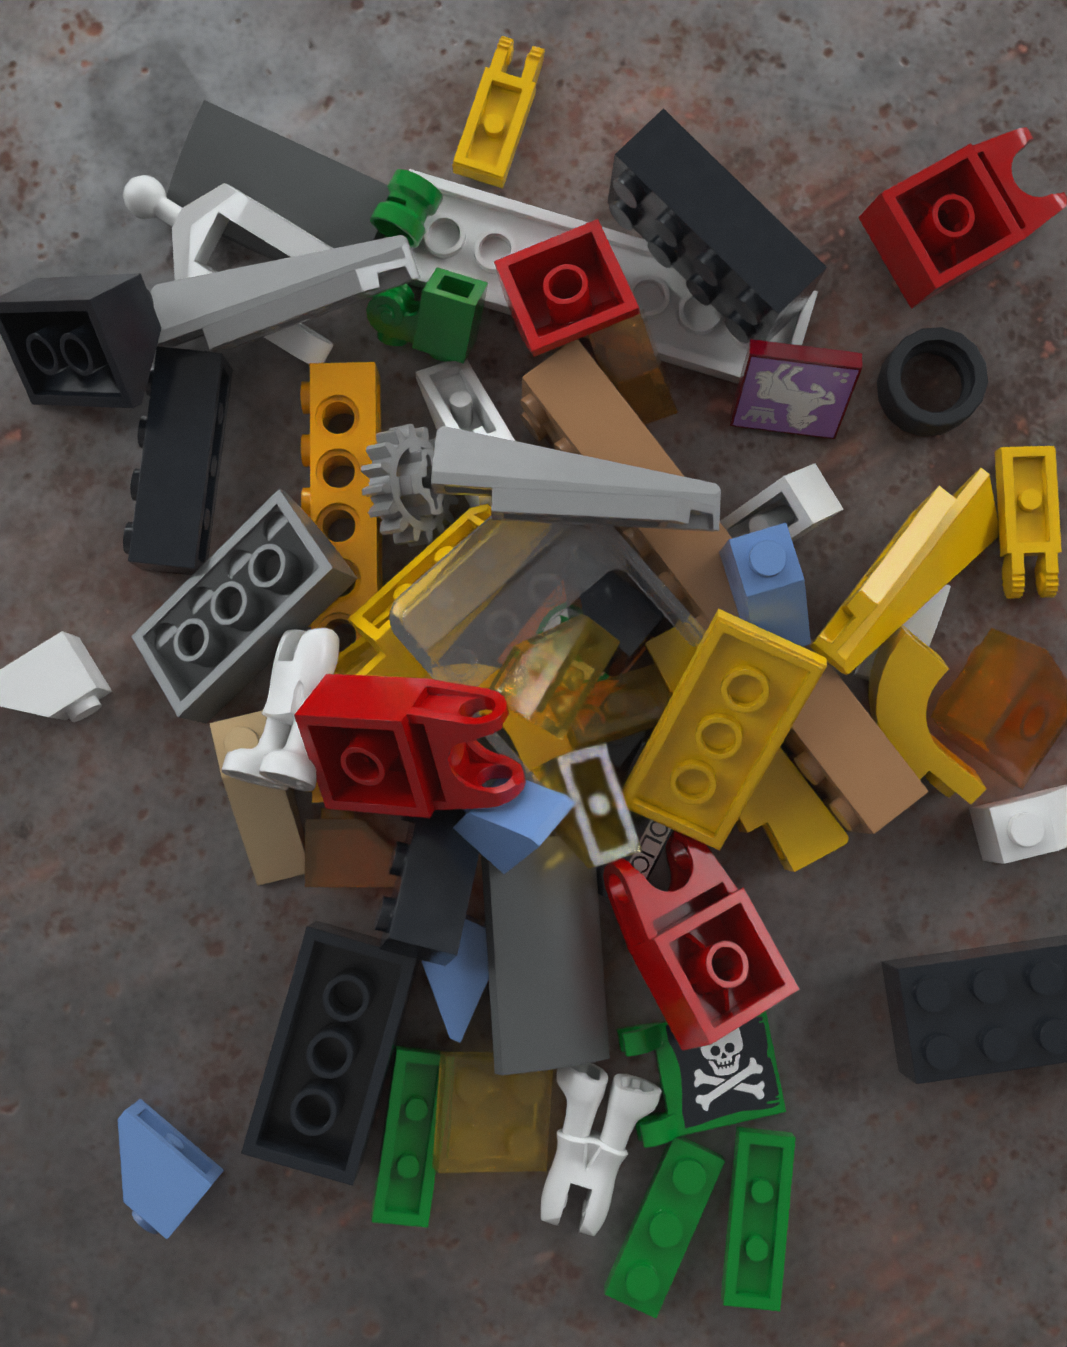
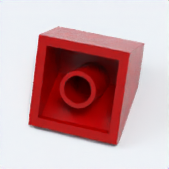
[494,219,640,357]

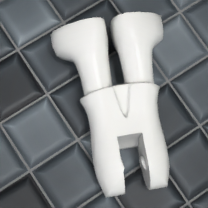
[222,628,339,791]
[541,1063,662,1236]

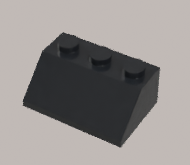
[0,273,162,408]

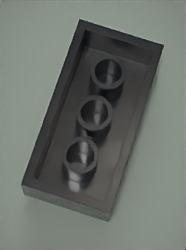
[607,108,827,344]
[241,921,419,1186]
[881,935,1067,1084]

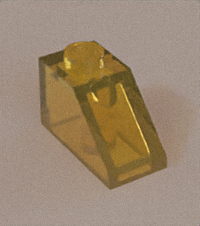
[488,614,620,740]
[530,742,642,869]

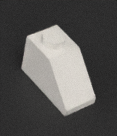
[719,463,843,542]
[0,631,112,722]
[969,784,1067,864]

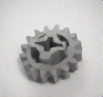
[361,424,458,547]

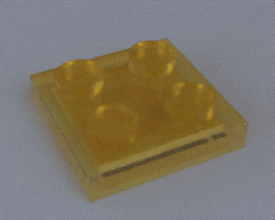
[433,1052,553,1173]

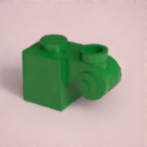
[366,267,488,364]

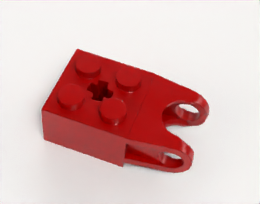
[858,127,1067,309]
[294,674,526,818]
[603,830,800,1051]

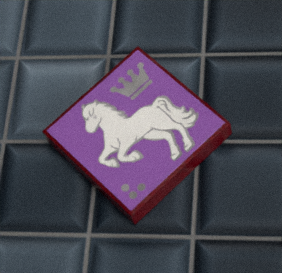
[730,339,862,439]

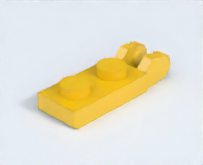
[452,36,545,189]
[995,446,1062,599]

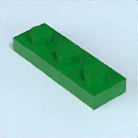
[371,1046,453,1228]
[721,1126,796,1312]
[604,1136,725,1319]

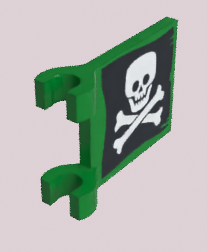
[616,1011,786,1148]

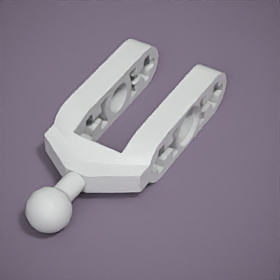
[123,175,334,364]

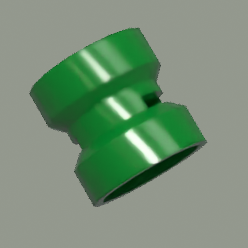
[370,169,443,248]

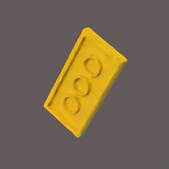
[617,608,827,851]

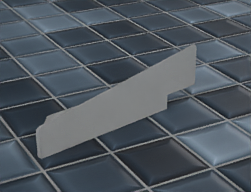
[151,235,420,350]
[431,426,721,532]

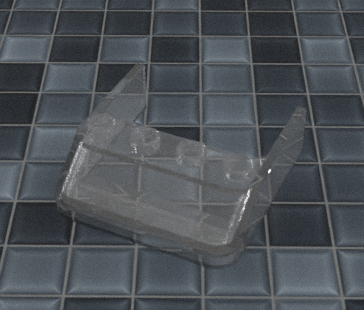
[389,516,706,786]

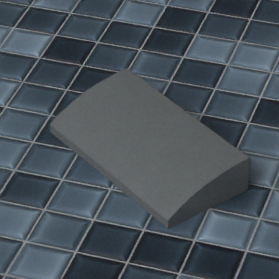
[167,100,389,260]
[131,489,358,724]
[481,833,610,1075]

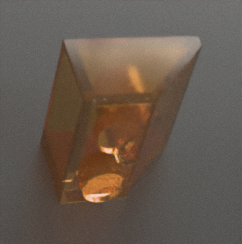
[930,628,1067,790]

